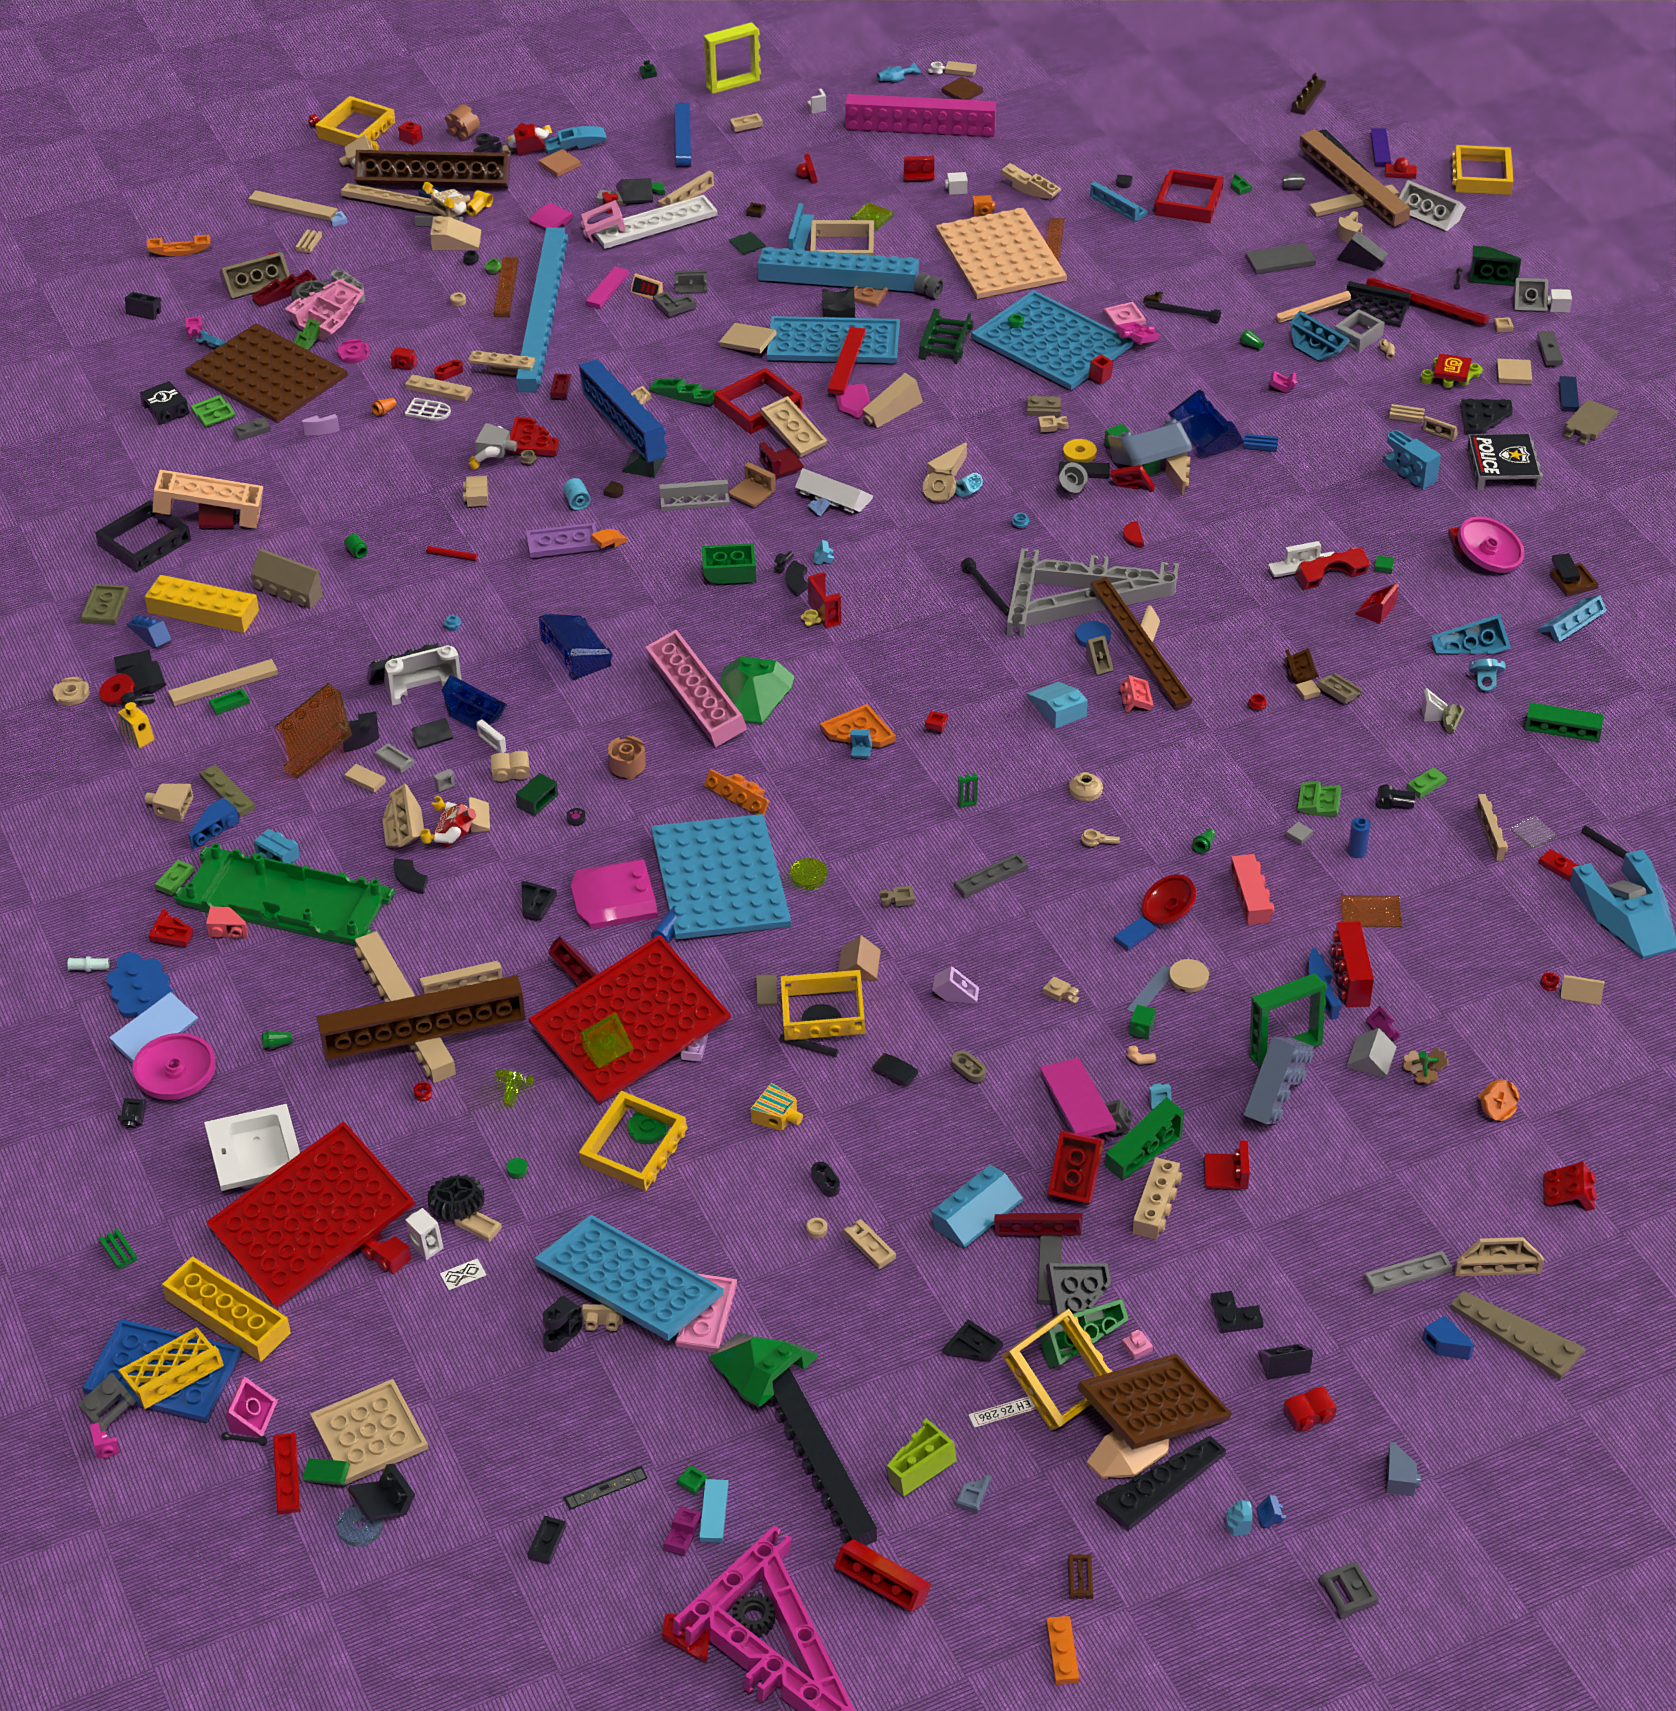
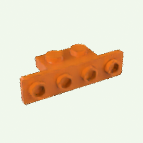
[704,769,769,816]

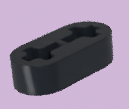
[811,1162,840,1197]

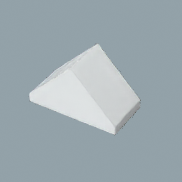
[1421,688,1448,722]

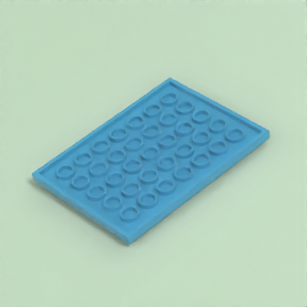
[971,290,1133,390]
[651,814,791,939]

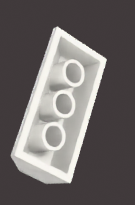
[1399,180,1466,231]
[795,468,873,513]

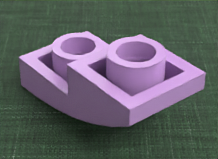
[302,414,340,436]
[681,1034,708,1062]

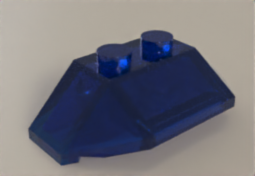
[441,674,507,730]

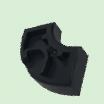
[785,560,808,597]
[393,858,428,894]

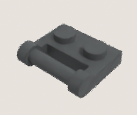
[78,1373,137,1431]
[1319,1561,1379,1619]

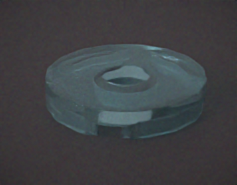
[337,1505,383,1547]

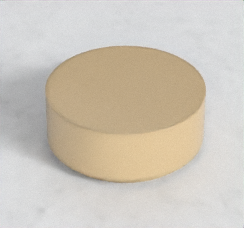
[450,292,466,307]
[806,1218,828,1239]

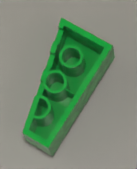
[1105,1097,1184,1181]
[1036,1299,1129,1368]

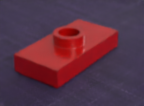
[1539,849,1580,881]

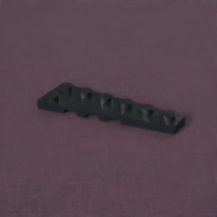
[1097,1436,1226,1531]

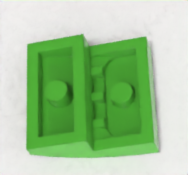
[191,395,236,428]
[1298,781,1341,817]

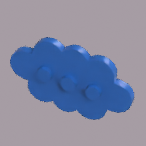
[106,952,174,1018]

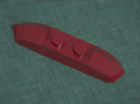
[548,936,599,986]

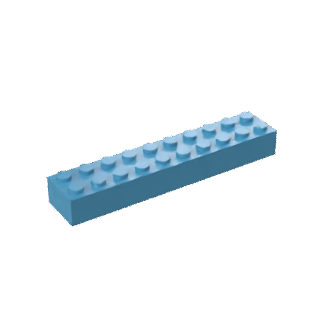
[758,247,919,292]

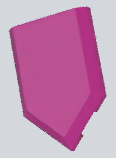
[835,384,871,419]

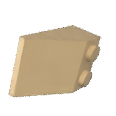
[430,216,481,250]

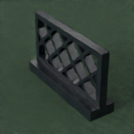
[1338,281,1411,328]

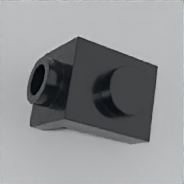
[117,1098,146,1128]

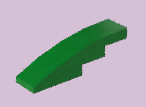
[649,378,717,404]

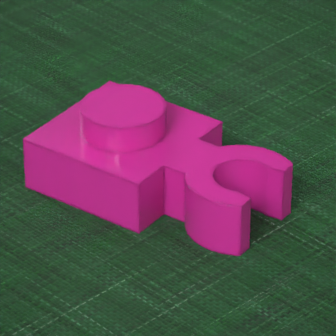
[185,316,203,339]

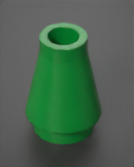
[1240,329,1265,350]
[1193,828,1216,853]
[262,1030,292,1050]

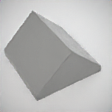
[1513,278,1548,311]
[1346,1028,1396,1078]

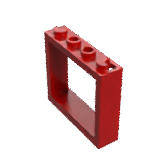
[1154,169,1224,224]
[713,368,803,435]

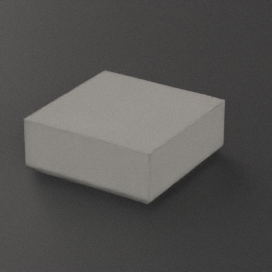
[434,769,455,793]
[1286,822,1313,845]

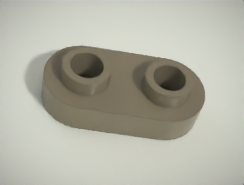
[952,1050,986,1083]

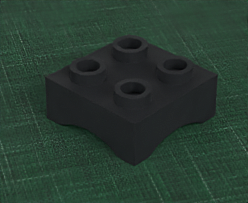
[822,289,855,318]

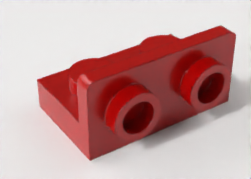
[904,156,935,181]

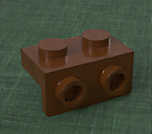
[1284,648,1319,684]

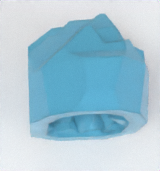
[955,473,983,497]
[1225,1500,1252,1536]

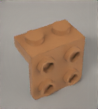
[729,462,776,507]

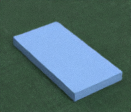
[109,992,198,1063]

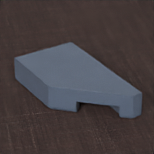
[956,1475,992,1514]

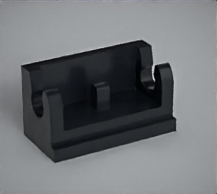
[125,292,161,320]

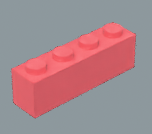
[1230,854,1274,925]

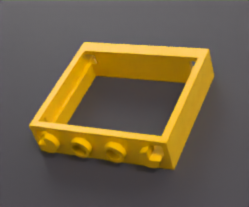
[316,96,395,147]
[1451,145,1513,195]
[781,970,866,1040]
[579,1091,688,1191]
[1001,1309,1113,1430]

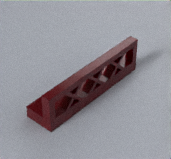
[994,1213,1083,1236]

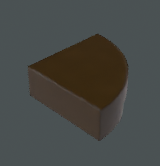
[1144,292,1163,303]

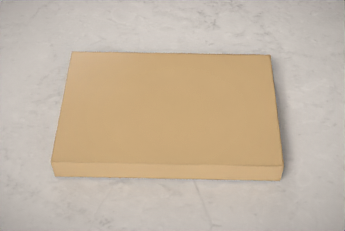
[719,323,777,354]

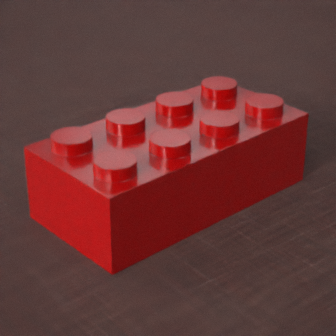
[1330,921,1374,1008]

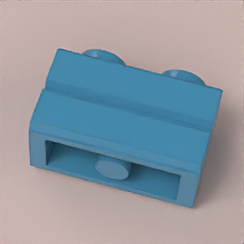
[254,829,300,864]

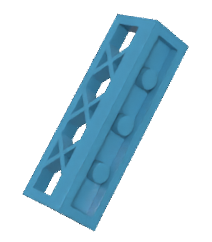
[1090,182,1148,222]
[788,203,814,251]
[1538,595,1607,643]

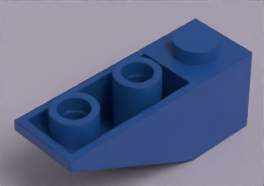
[126,615,172,647]
[188,797,239,849]

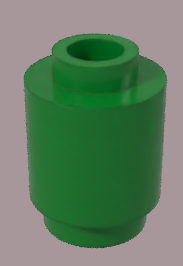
[344,534,368,558]

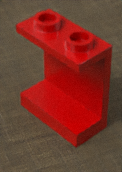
[808,572,842,629]

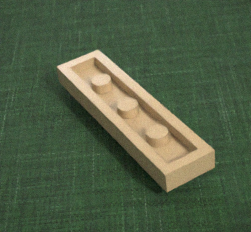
[405,375,472,402]
[1476,794,1508,861]

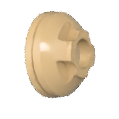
[1068,772,1103,802]

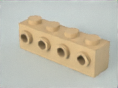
[1132,1157,1183,1240]

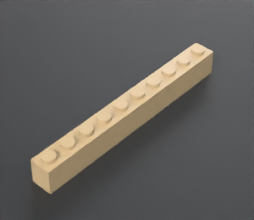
[354,931,456,1083]

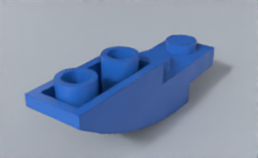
[1307,947,1341,1020]

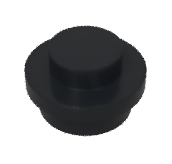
[463,250,479,264]

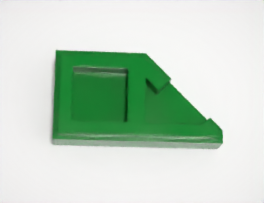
[1231,173,1252,196]

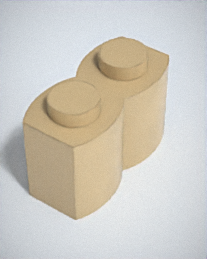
[463,475,488,507]
[491,751,530,782]

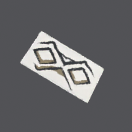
[440,1258,486,1290]

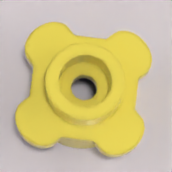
[801,609,821,626]

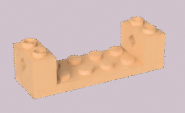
[153,470,263,528]

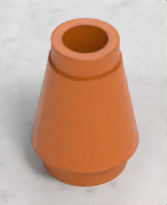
[371,398,396,416]

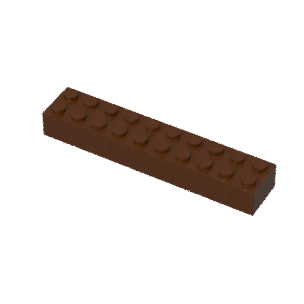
[354,150,510,188]
[317,975,526,1061]

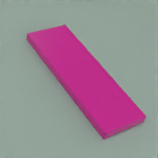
[1040,1057,1116,1136]

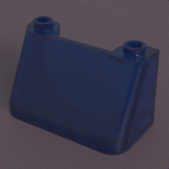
[1168,389,1244,457]
[539,614,612,681]

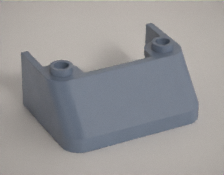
[1108,418,1192,466]

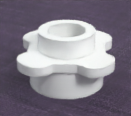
[928,62,945,75]

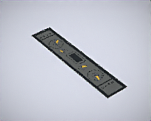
[563,1466,648,1510]

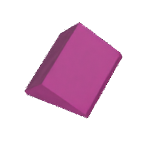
[226,1376,278,1438]

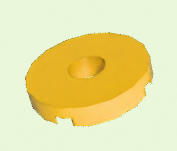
[1063,439,1097,462]

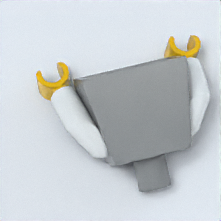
[468,423,517,470]

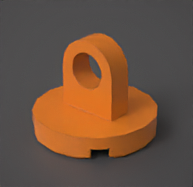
[1478,1079,1519,1121]

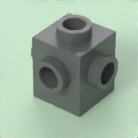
[1105,1099,1133,1135]

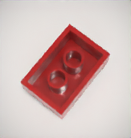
[1048,1130,1105,1203]

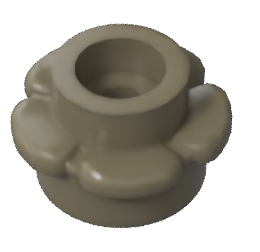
[520,450,537,465]

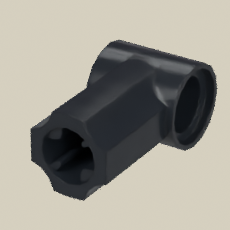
[1377,784,1415,809]

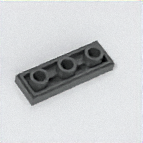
[1537,331,1563,366]

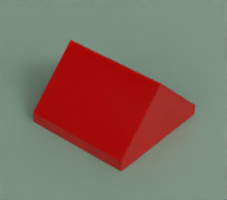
[1356,583,1399,624]

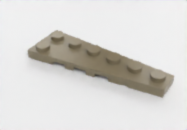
[1450,1291,1586,1380]

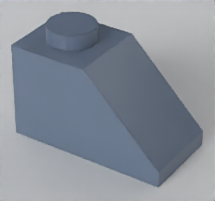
[1386,1442,1421,1496]

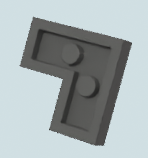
[653,291,697,317]

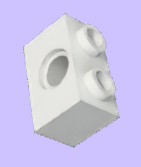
[406,1208,443,1260]

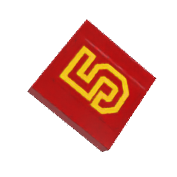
[1434,353,1472,382]

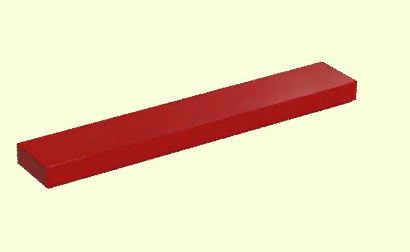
[828,326,866,395]

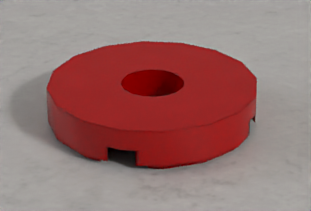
[99,674,135,706]

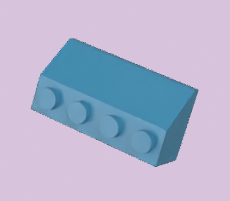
[931,1165,1023,1248]

